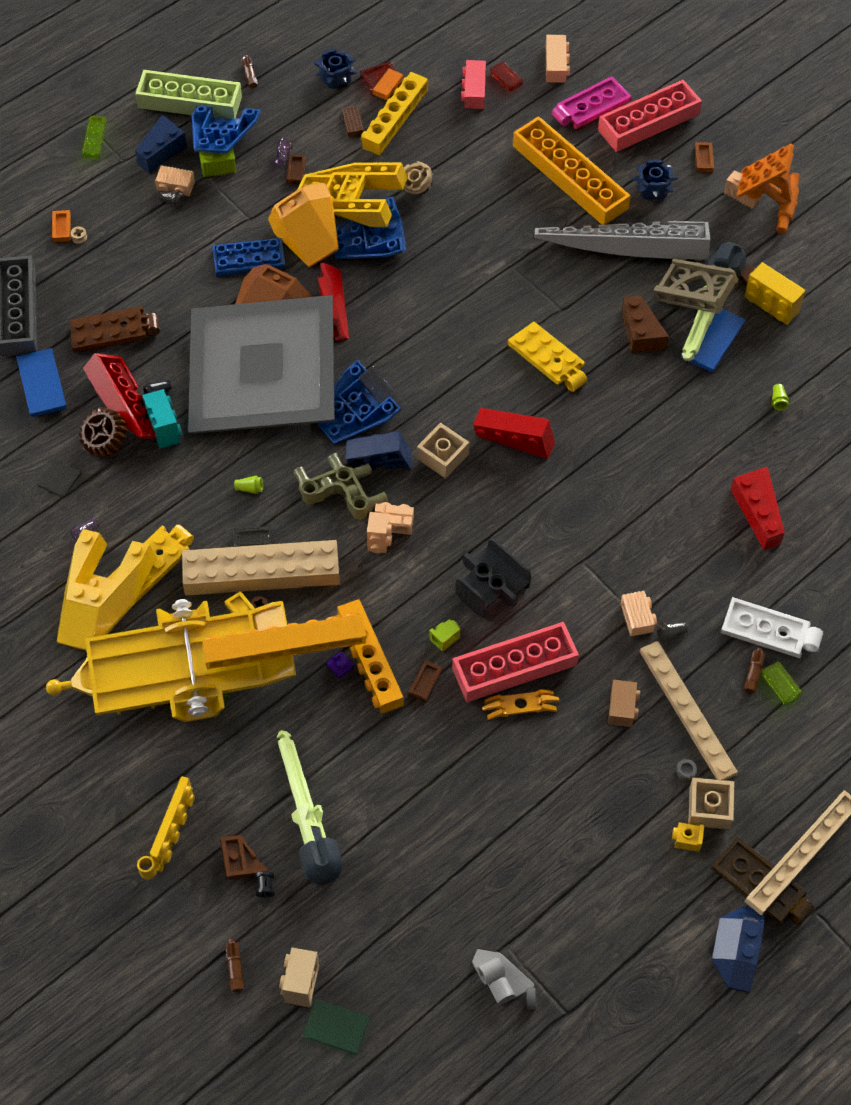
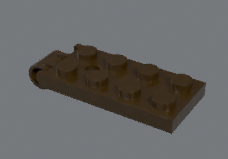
[711,836,814,925]

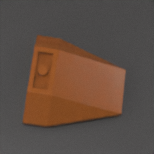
[235,264,312,304]

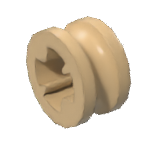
[70,227,87,244]

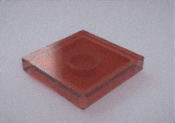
[360,61,402,97]

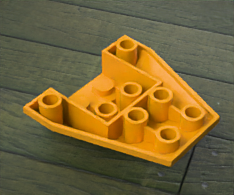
[268,183,339,268]

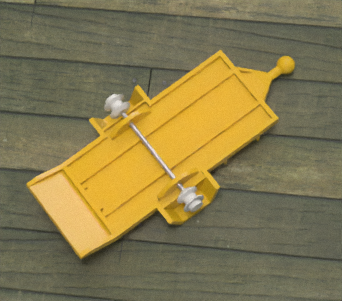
[46,599,296,722]

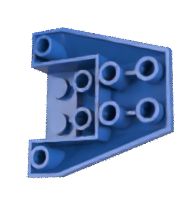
[192,106,261,153]
[334,196,407,259]
[316,360,402,445]

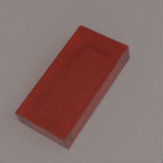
[490,61,523,92]

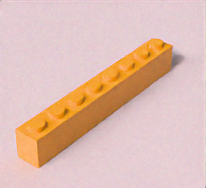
[202,613,366,670]

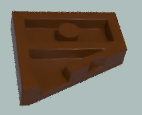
[220,835,267,880]

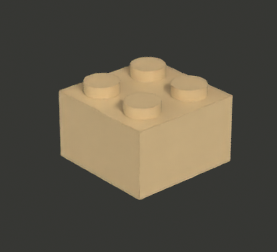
[417,423,469,479]
[688,778,734,830]
[279,948,319,1007]

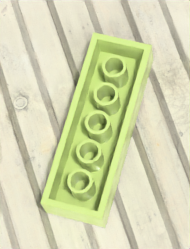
[135,70,242,119]

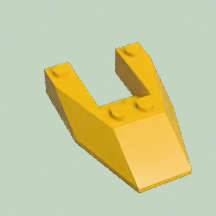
[297,163,408,227]
[57,529,157,651]

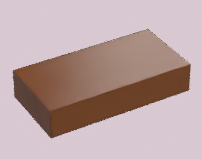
[695,142,714,173]

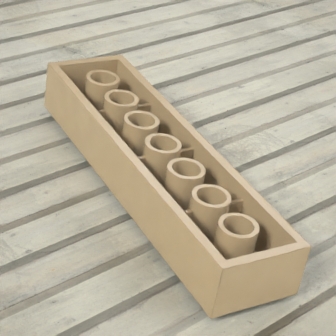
[182,540,340,595]

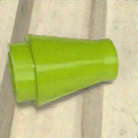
[771,384,790,411]
[234,475,263,494]

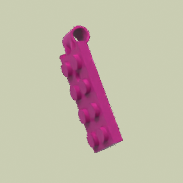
[552,76,631,129]

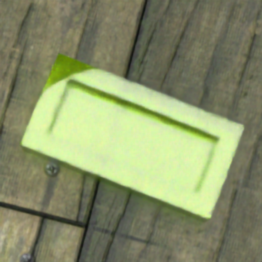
[761,661,802,704]

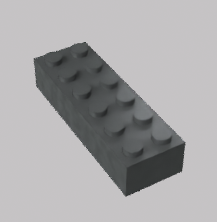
[0,255,37,357]

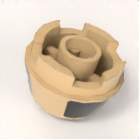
[403,161,433,195]

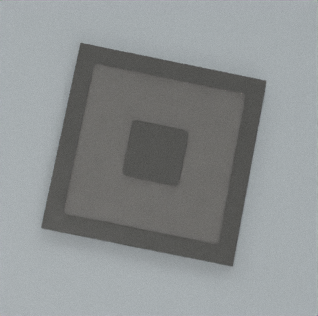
[188,295,335,434]

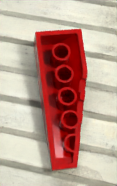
[83,353,156,439]

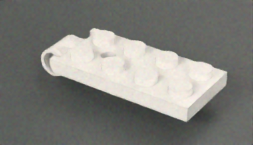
[721,597,823,658]

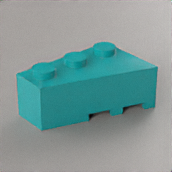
[142,389,182,449]

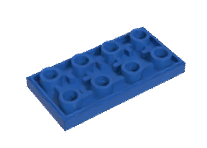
[212,238,285,276]
[680,309,746,373]
[16,348,67,417]

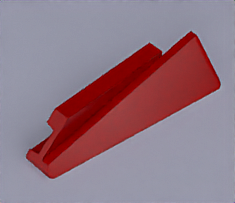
[318,263,349,342]

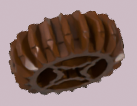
[78,408,128,457]

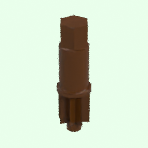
[241,55,258,89]
[744,648,765,694]
[225,939,244,992]

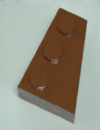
[621,295,669,353]

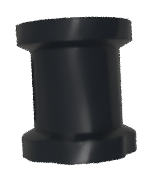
[255,871,275,898]

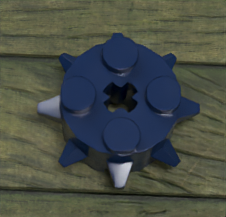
[314,49,357,89]
[631,159,678,199]

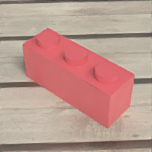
[461,60,486,109]

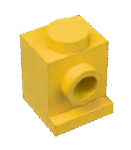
[672,822,704,852]

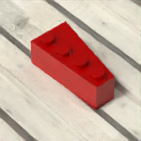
[473,408,555,459]
[730,466,785,550]

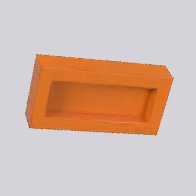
[373,69,403,100]
[52,210,71,242]

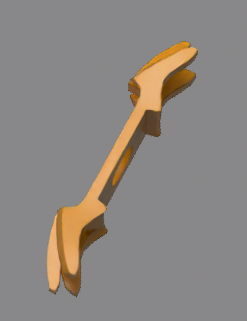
[482,690,559,720]

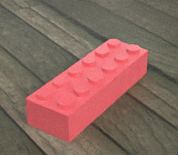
[598,80,702,152]
[452,622,579,703]

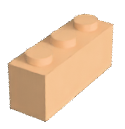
[546,35,570,83]

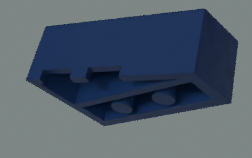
[135,115,187,173]
[346,431,412,470]

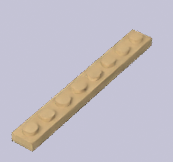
[640,641,737,781]
[745,790,851,916]

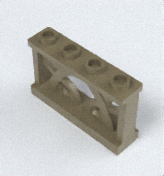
[654,259,738,314]

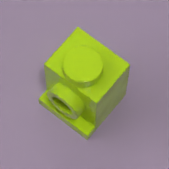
[429,619,460,652]

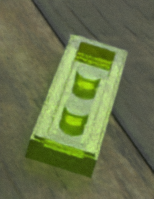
[82,116,107,158]

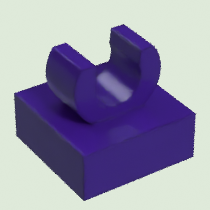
[326,651,354,679]

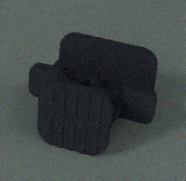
[455,538,531,616]

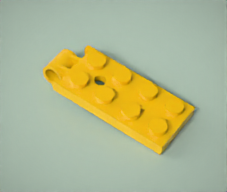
[508,322,588,392]
[108,525,194,606]
[137,776,195,880]

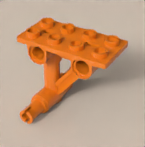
[737,143,800,234]

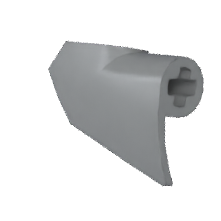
[472,949,534,1005]

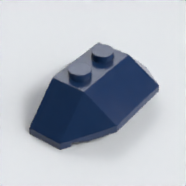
[712,906,764,993]

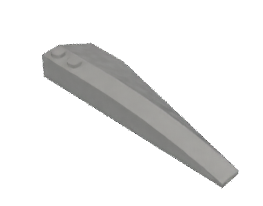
[534,221,710,261]

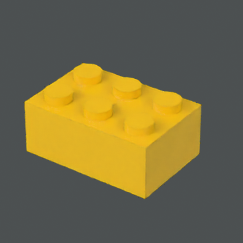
[744,262,806,325]

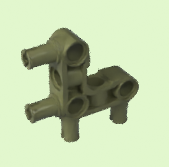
[294,453,388,520]

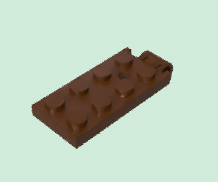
[70,306,160,352]

